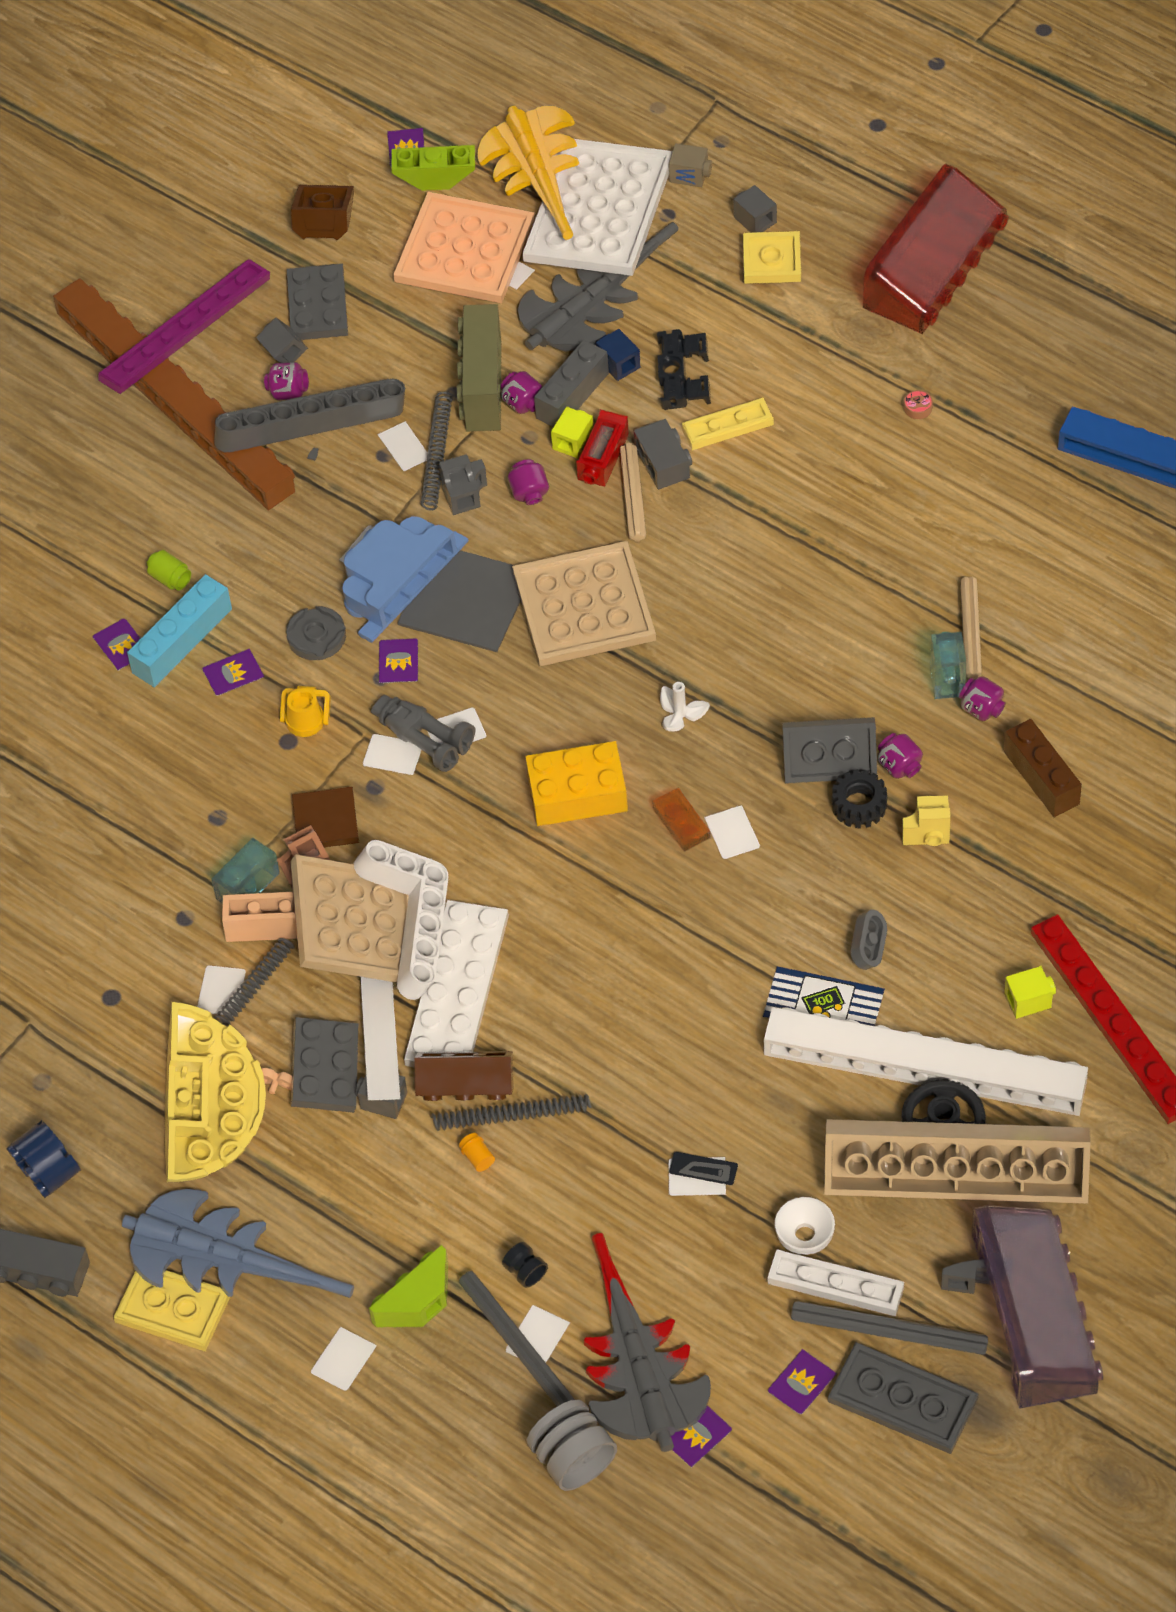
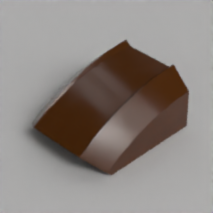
[291,185,354,240]

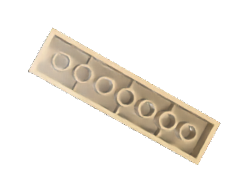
[824,1119,1091,1203]

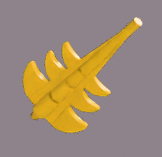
[478,106,579,240]

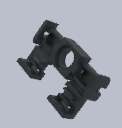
[657,329,711,410]

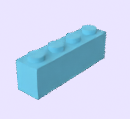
[127,574,232,688]

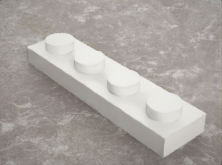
[768,1250,904,1317]

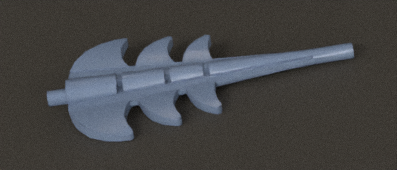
[122,1189,354,1298]

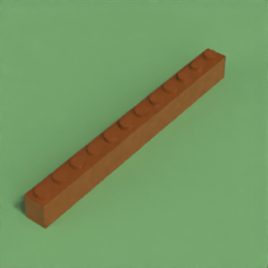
[53,278,295,511]

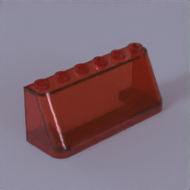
[863,163,1009,334]

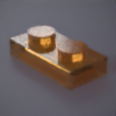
[652,788,711,852]

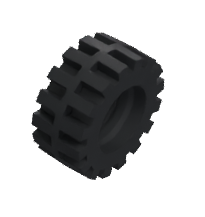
[832,769,887,829]

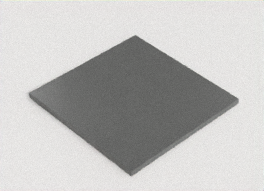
[398,550,521,652]

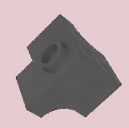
[439,454,487,515]

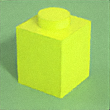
[551,406,593,459]
[1004,966,1056,1019]

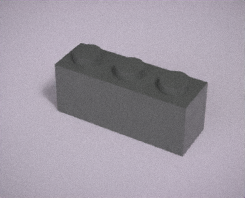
[534,340,609,427]
[0,1229,90,1297]

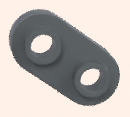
[851,910,887,970]

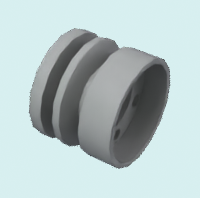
[526,1400,617,1491]

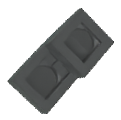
[941,1259,1012,1294]

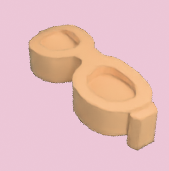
[261,1068,292,1094]

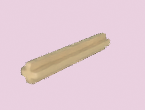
[620,443,646,542]
[961,577,982,679]

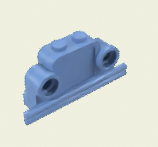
[342,517,469,643]

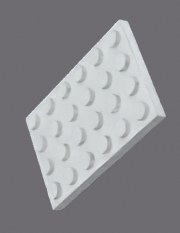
[523,139,673,276]

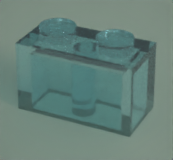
[930,632,966,699]
[212,838,280,903]

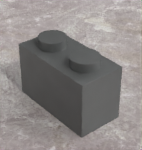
[634,418,693,490]

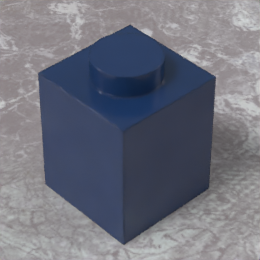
[596,329,641,381]

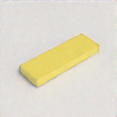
[682,398,774,450]

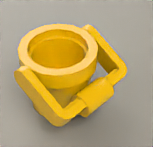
[280,686,331,737]

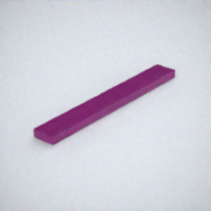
[98,259,270,394]

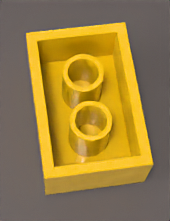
[525,741,628,826]

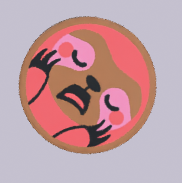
[904,390,933,419]

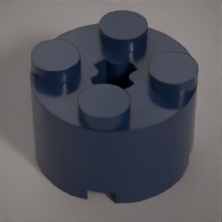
[6,1120,81,1198]

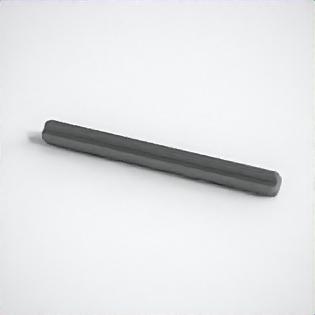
[459,1271,575,1406]
[791,1301,988,1355]

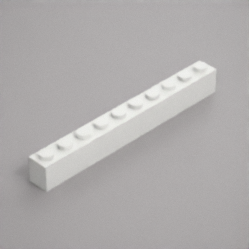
[764,1007,1088,1116]

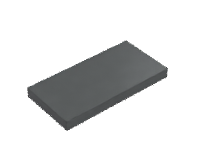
[828,1342,979,1454]

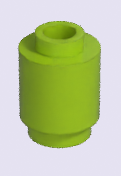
[147,550,191,591]

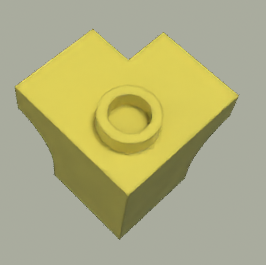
[902,796,950,846]

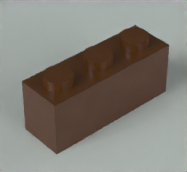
[1004,719,1082,818]
[414,1051,514,1101]

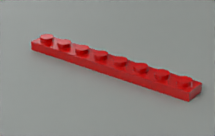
[1031,914,1176,1124]

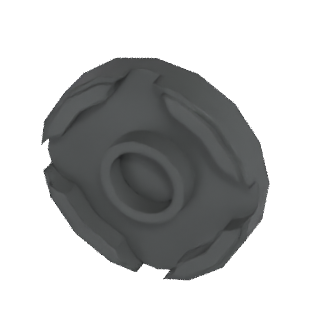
[286,606,346,660]

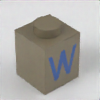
[669,143,712,188]

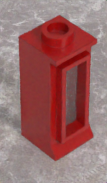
[576,409,629,487]

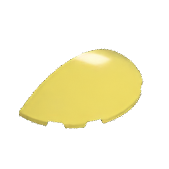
[165,1002,266,1182]

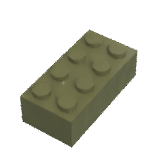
[457,304,502,432]

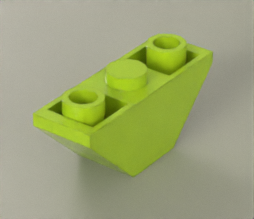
[392,145,475,191]
[369,1245,448,1327]

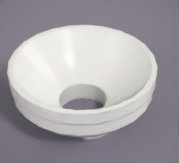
[775,1197,835,1255]

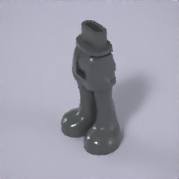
[371,695,476,772]

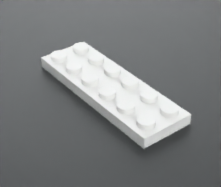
[404,900,509,1067]

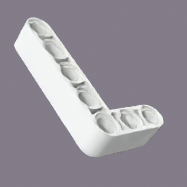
[354,840,448,1000]

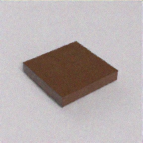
[292,787,359,848]

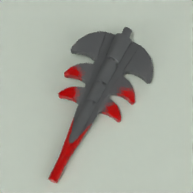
[584,1233,711,1452]

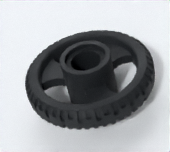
[901,1079,986,1124]

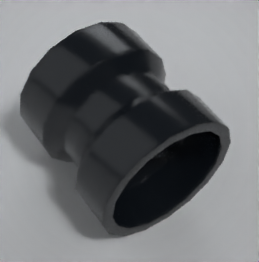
[502,1242,548,1288]

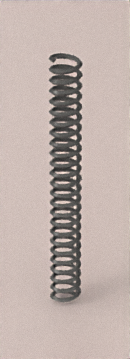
[421,391,453,510]
[214,938,295,1026]
[431,1093,592,1131]

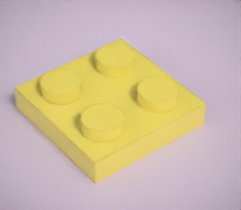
[743,231,801,284]

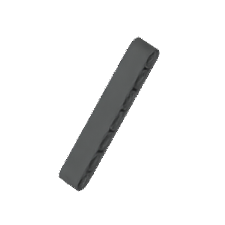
[214,378,405,452]

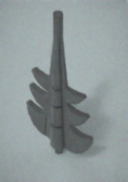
[518,222,678,351]

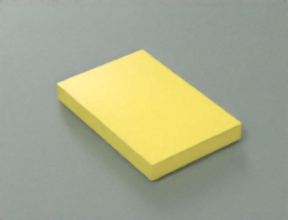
[113,1270,230,1352]

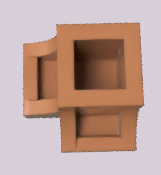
[277,825,330,889]

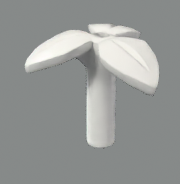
[660,682,710,731]

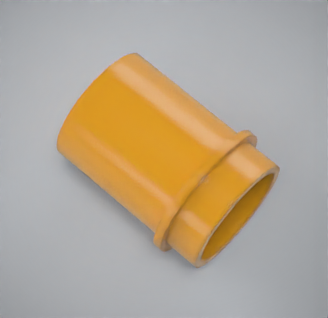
[459,1133,495,1172]

